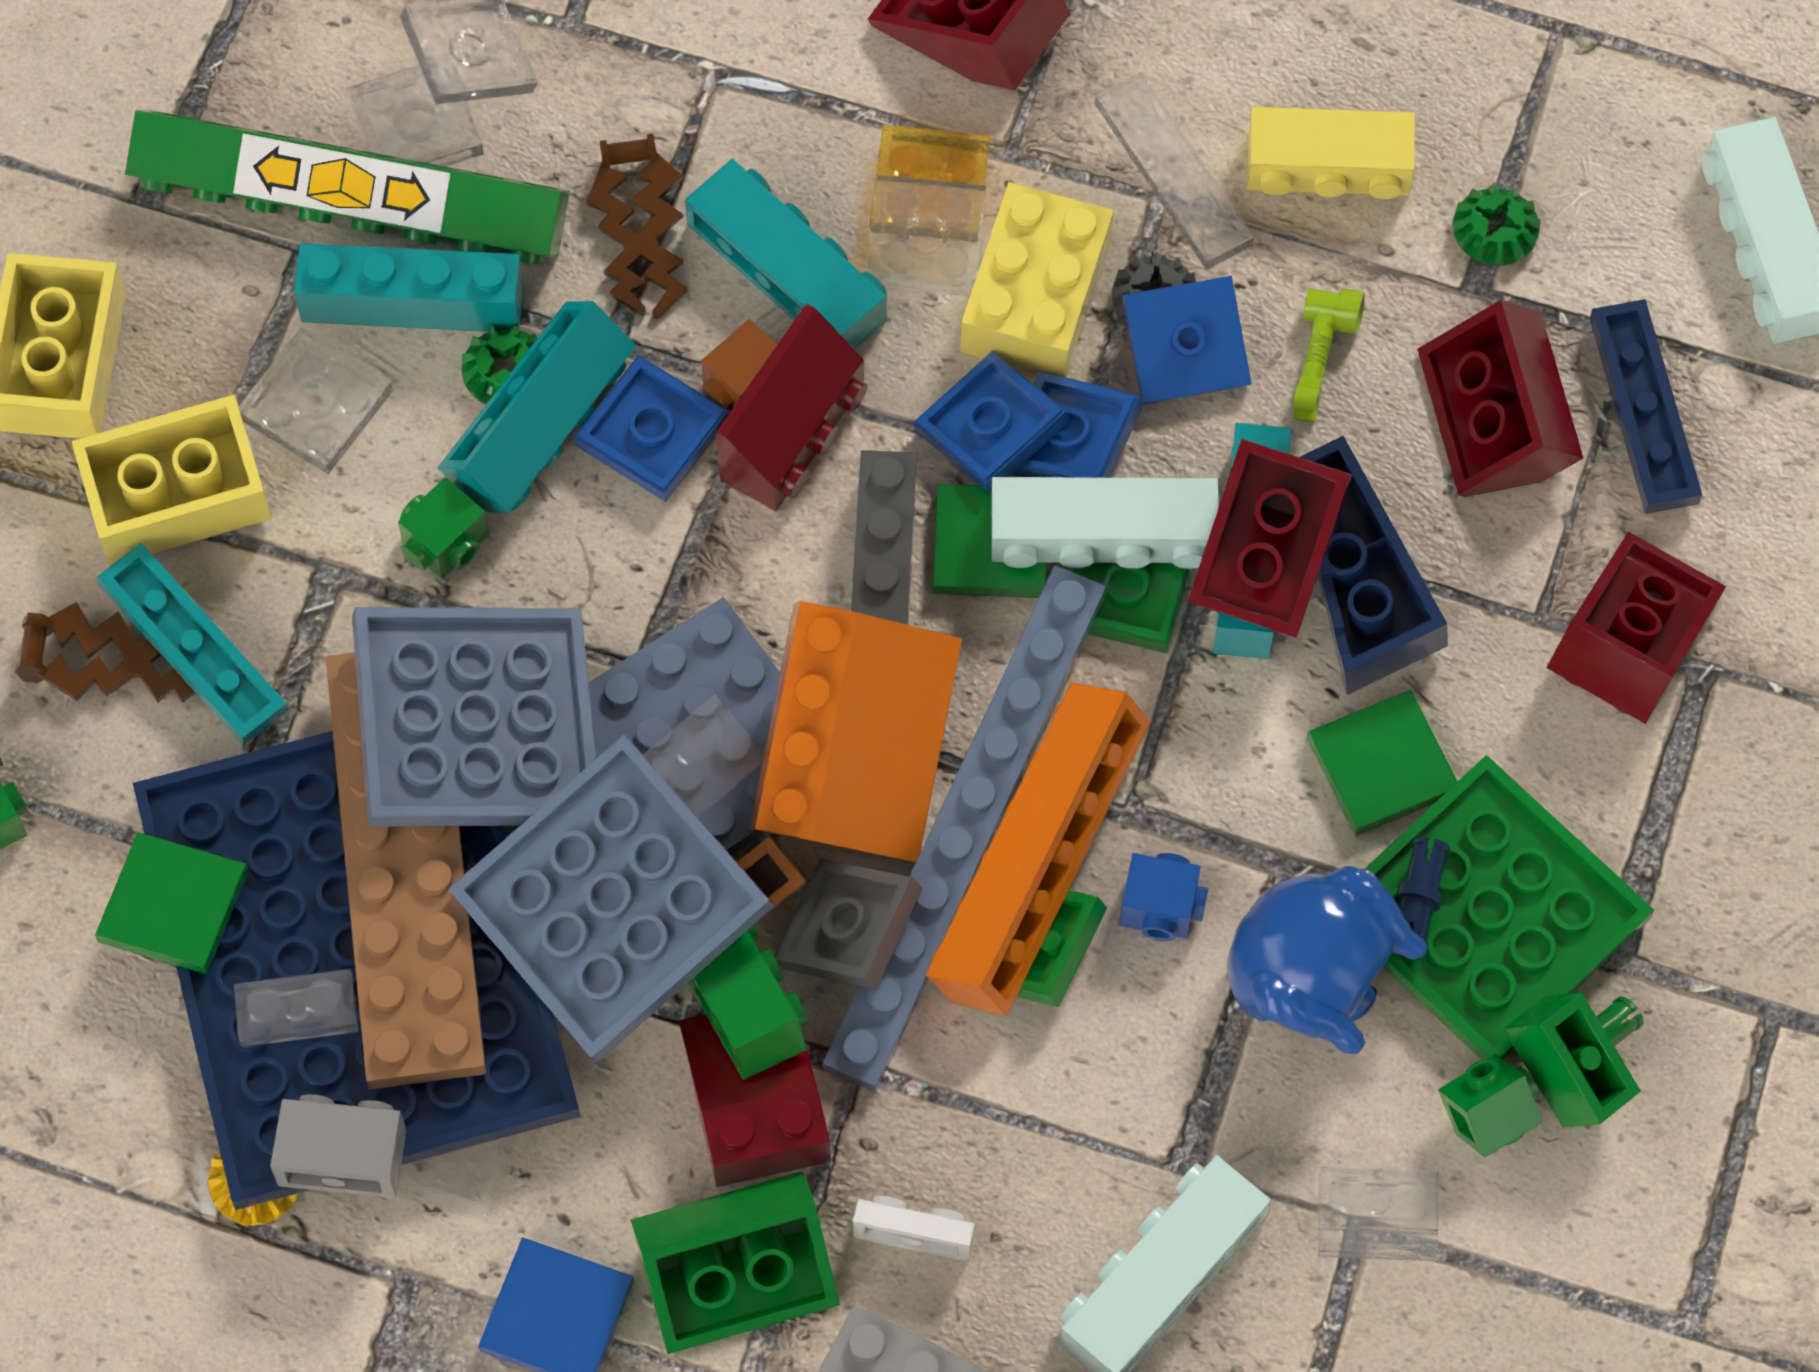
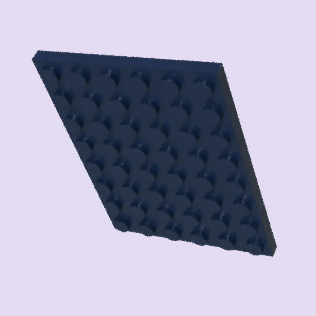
[132,731,581,1210]

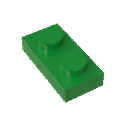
[1016,890,1107,1007]

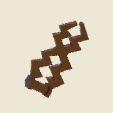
[586,134,688,319]
[15,602,195,703]

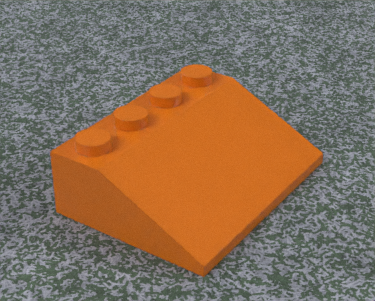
[749,601,962,863]

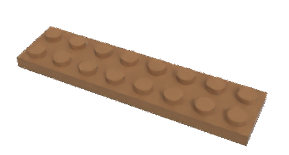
[326,653,486,1090]

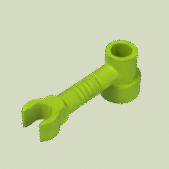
[1292,288,1365,423]

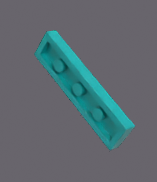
[97,543,288,746]

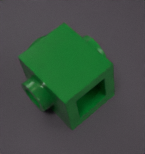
[398,477,490,579]
[1438,1054,1543,1158]

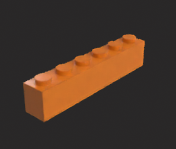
[925,682,1151,1016]

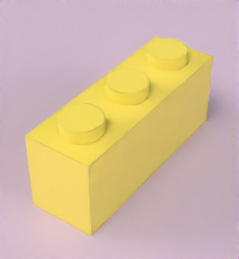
[1247,107,1415,199]

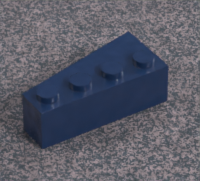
[1300,435,1448,695]

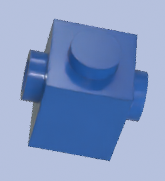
[1119,853,1209,941]

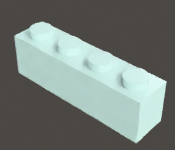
[1702,117,1819,344]
[991,477,1219,569]
[1059,1154,1271,1372]

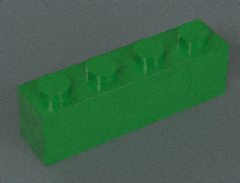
[688,924,809,1080]

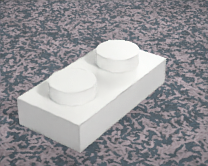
[853,1196,975,1262]

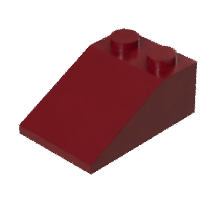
[867,0,1070,91]
[1187,438,1353,638]
[1546,531,1727,724]
[679,1014,831,1187]

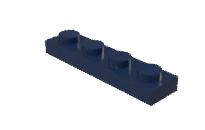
[1589,299,1702,514]

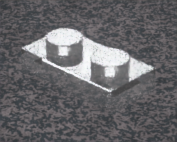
[234,969,359,1047]

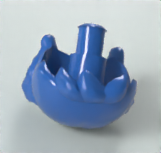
[1227,866,1427,1054]

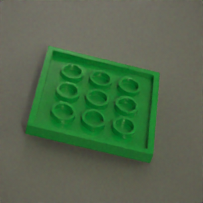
[1364,755,1655,1060]

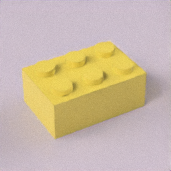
[960,182,1114,377]
[0,253,126,439]
[71,394,272,566]

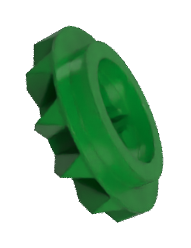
[1453,182,1541,266]
[461,324,537,404]

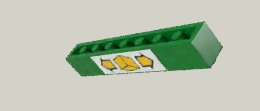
[125,110,570,264]

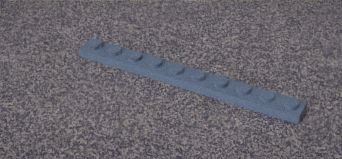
[822,565,1106,1093]

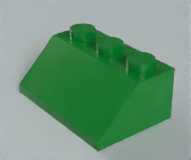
[631,1171,840,1354]

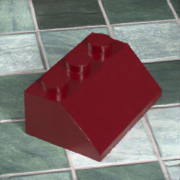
[1417,299,1584,497]
[716,303,868,512]

